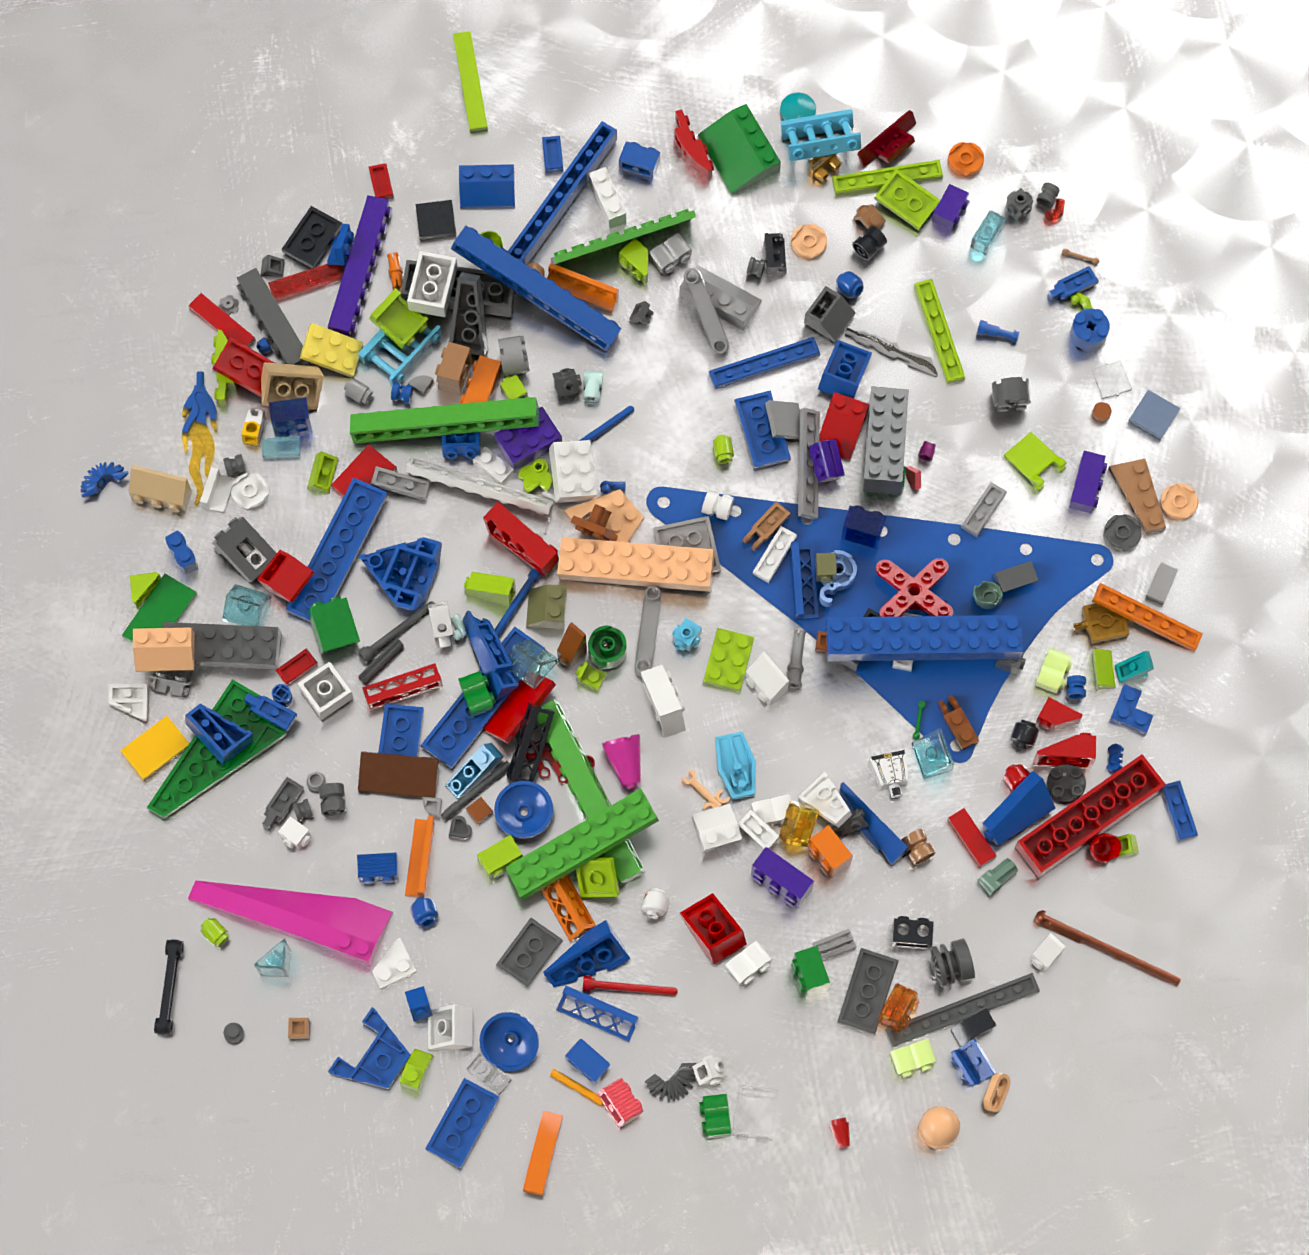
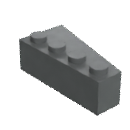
[449,272,488,356]

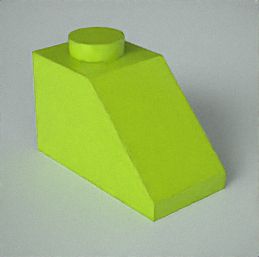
[399,1048,434,1093]

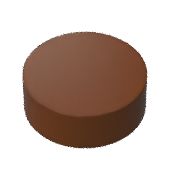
[1092,402,1112,422]

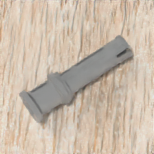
[787,629,806,688]

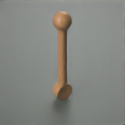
[1062,249,1099,264]

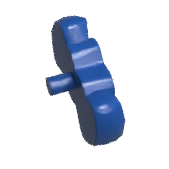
[1106,743,1124,773]

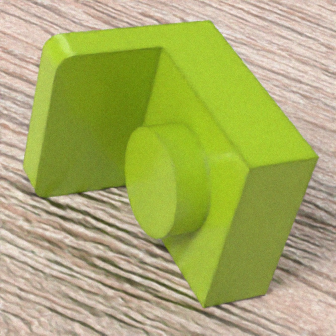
[576,661,607,692]

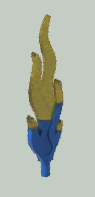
[182,371,218,506]

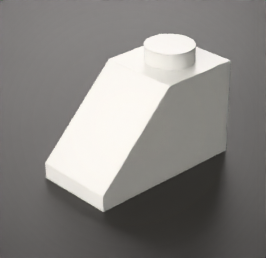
[1030,933,1066,972]

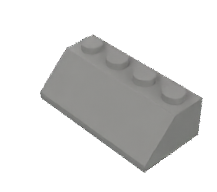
[679,265,762,330]

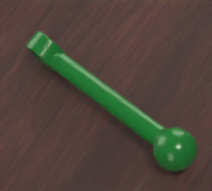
[913,701,926,739]

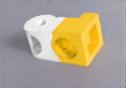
[241,408,265,446]

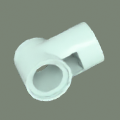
[583,370,603,403]

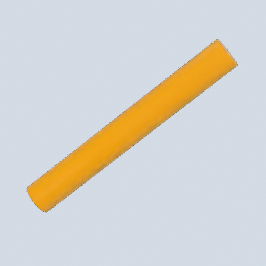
[550,1068,603,1106]

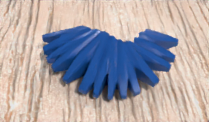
[80,462,129,497]

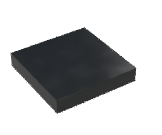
[415,200,456,240]

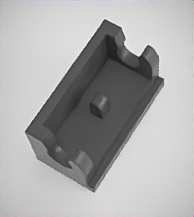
[993,561,1038,593]

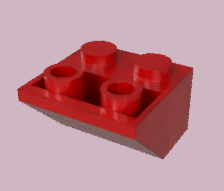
[257,550,315,603]

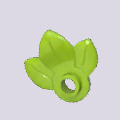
[518,459,553,493]

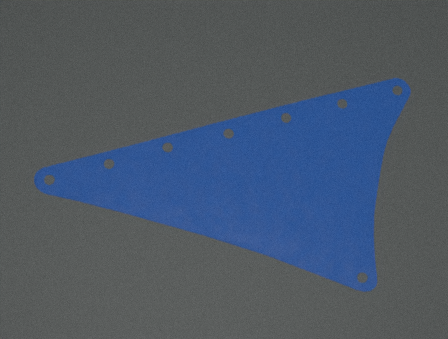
[646,486,1114,763]

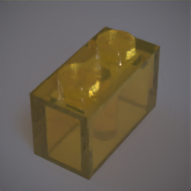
[779,801,819,847]

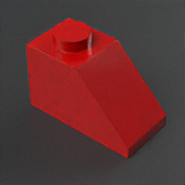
[1036,697,1083,731]

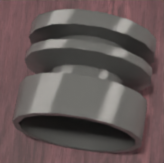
[930,938,975,987]

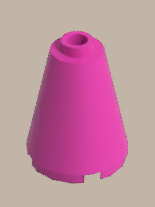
[602,734,641,789]

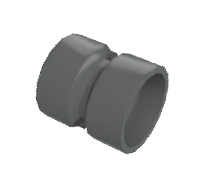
[319,783,347,816]

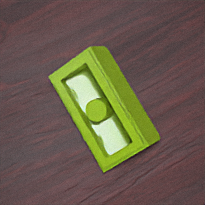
[307,451,338,493]
[1092,649,1116,689]

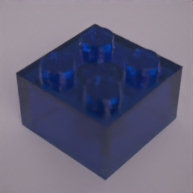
[269,397,313,438]
[841,505,887,550]

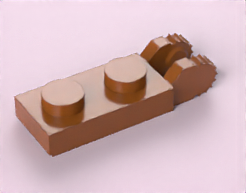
[938,695,979,750]

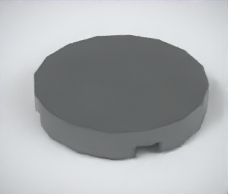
[1103,514,1142,552]

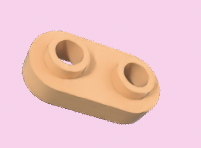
[983,1073,1010,1112]

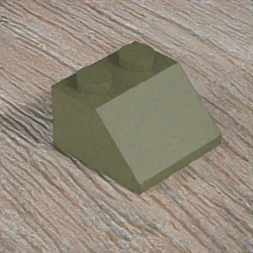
[526,584,567,629]

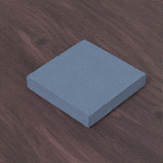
[1129,390,1180,440]

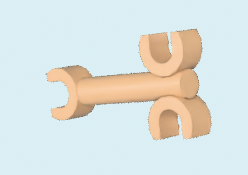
[682,769,730,811]

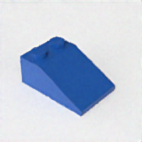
[818,339,872,399]

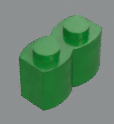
[458,671,496,717]
[699,1094,732,1139]

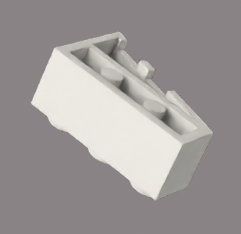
[641,665,686,738]

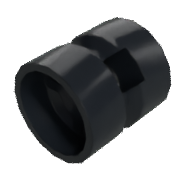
[852,225,887,261]

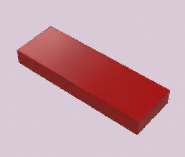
[947,808,997,867]

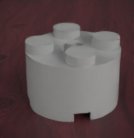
[498,336,530,376]

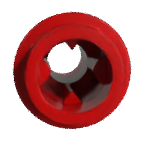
[829,1117,850,1148]

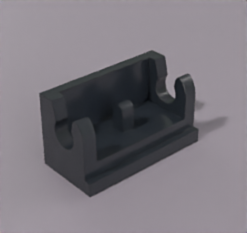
[764,233,787,274]

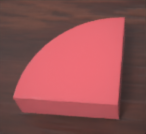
[905,466,921,490]

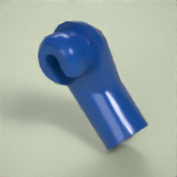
[600,481,626,494]

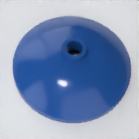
[494,781,553,839]
[479,1012,539,1071]

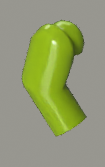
[1071,293,1094,310]

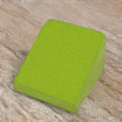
[1117,833,1139,857]

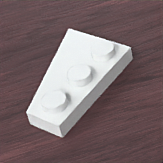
[798,772,852,828]

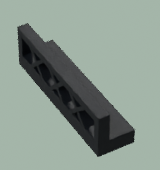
[506,702,555,782]

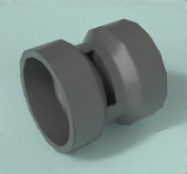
[1036,182,1060,208]
[223,454,246,477]

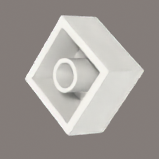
[298,662,353,720]

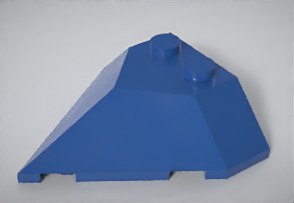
[358,537,442,612]

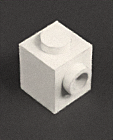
[278,816,311,850]

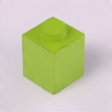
[500,375,528,399]

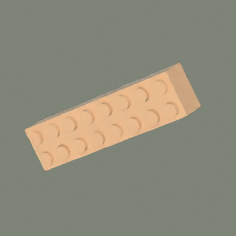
[557,537,715,592]

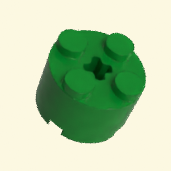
[588,625,627,669]

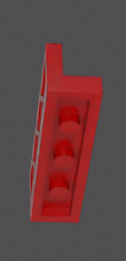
[362,663,443,710]

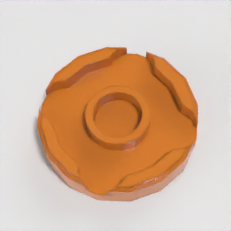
[948,142,984,177]

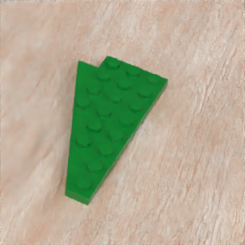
[147,679,287,819]

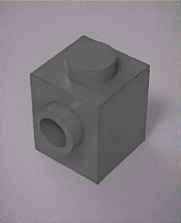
[995,651,1026,675]

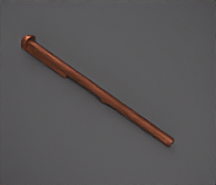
[1035,910,1181,985]

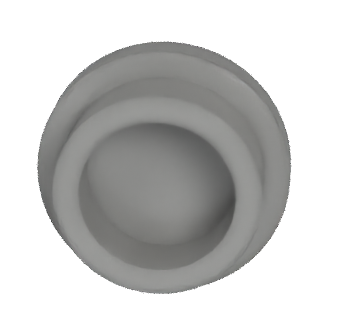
[306,772,326,791]

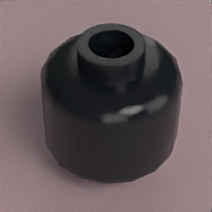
[1011,719,1039,749]

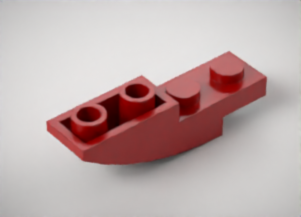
[674,109,714,179]

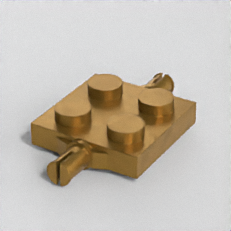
[1073,603,1130,644]

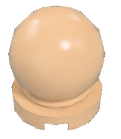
[918,1106,960,1150]

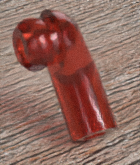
[1045,198,1065,222]

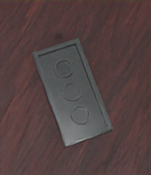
[837,948,899,1036]

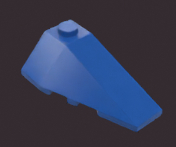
[543,920,631,987]

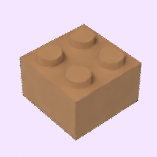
[435,342,472,396]

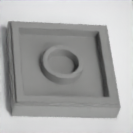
[765,400,800,440]

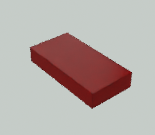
[368,163,394,199]
[275,648,318,686]

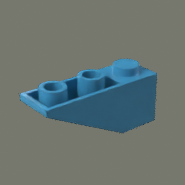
[445,743,504,799]

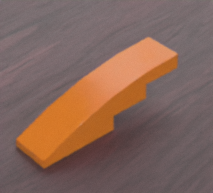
[523,1111,563,1196]

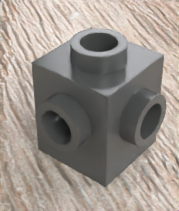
[1005,188,1033,221]
[552,368,582,397]

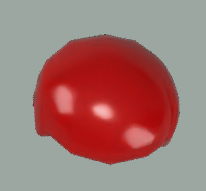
[1089,833,1122,863]

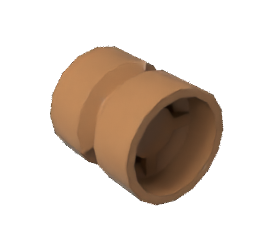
[901,828,936,865]

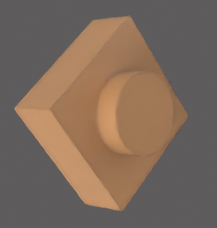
[288,1018,309,1039]

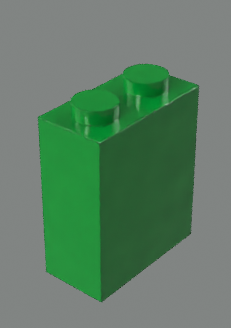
[308,596,360,654]

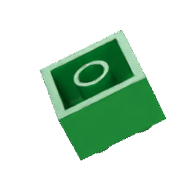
[791,946,830,998]

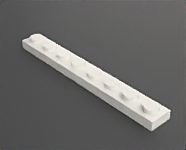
[405,458,554,515]

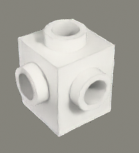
[692,1055,728,1086]

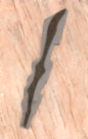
[845,327,938,377]

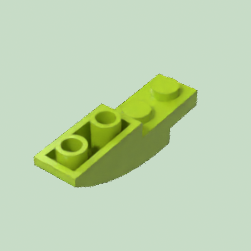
[211,330,236,407]

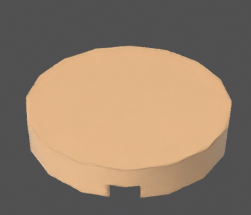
[791,224,827,260]
[1160,483,1199,521]

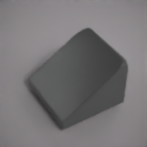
[261,255,285,277]

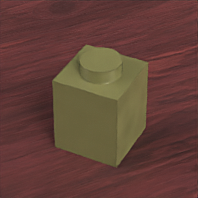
[815,553,837,584]

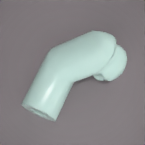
[450,614,466,640]

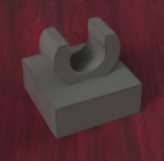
[629,301,654,324]

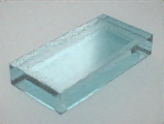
[262,436,300,458]

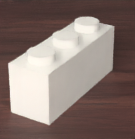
[589,167,626,229]

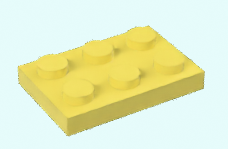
[300,323,363,378]

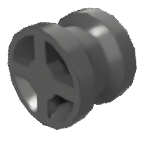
[747,256,766,278]
[292,799,313,822]

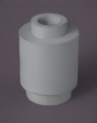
[344,378,373,404]

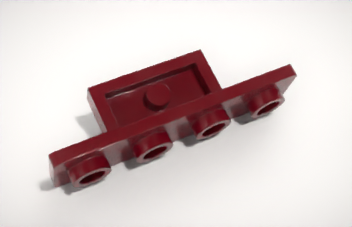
[857,110,916,167]

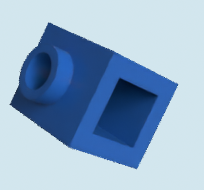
[405,986,433,1022]

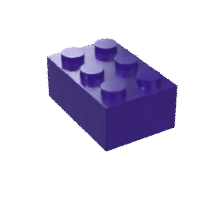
[494,406,562,472]
[751,847,814,909]

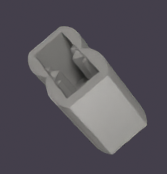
[649,233,692,274]

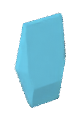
[715,731,756,800]

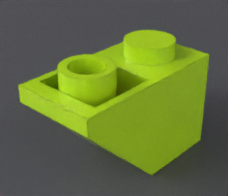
[619,238,648,284]

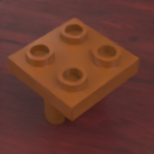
[571,504,618,541]

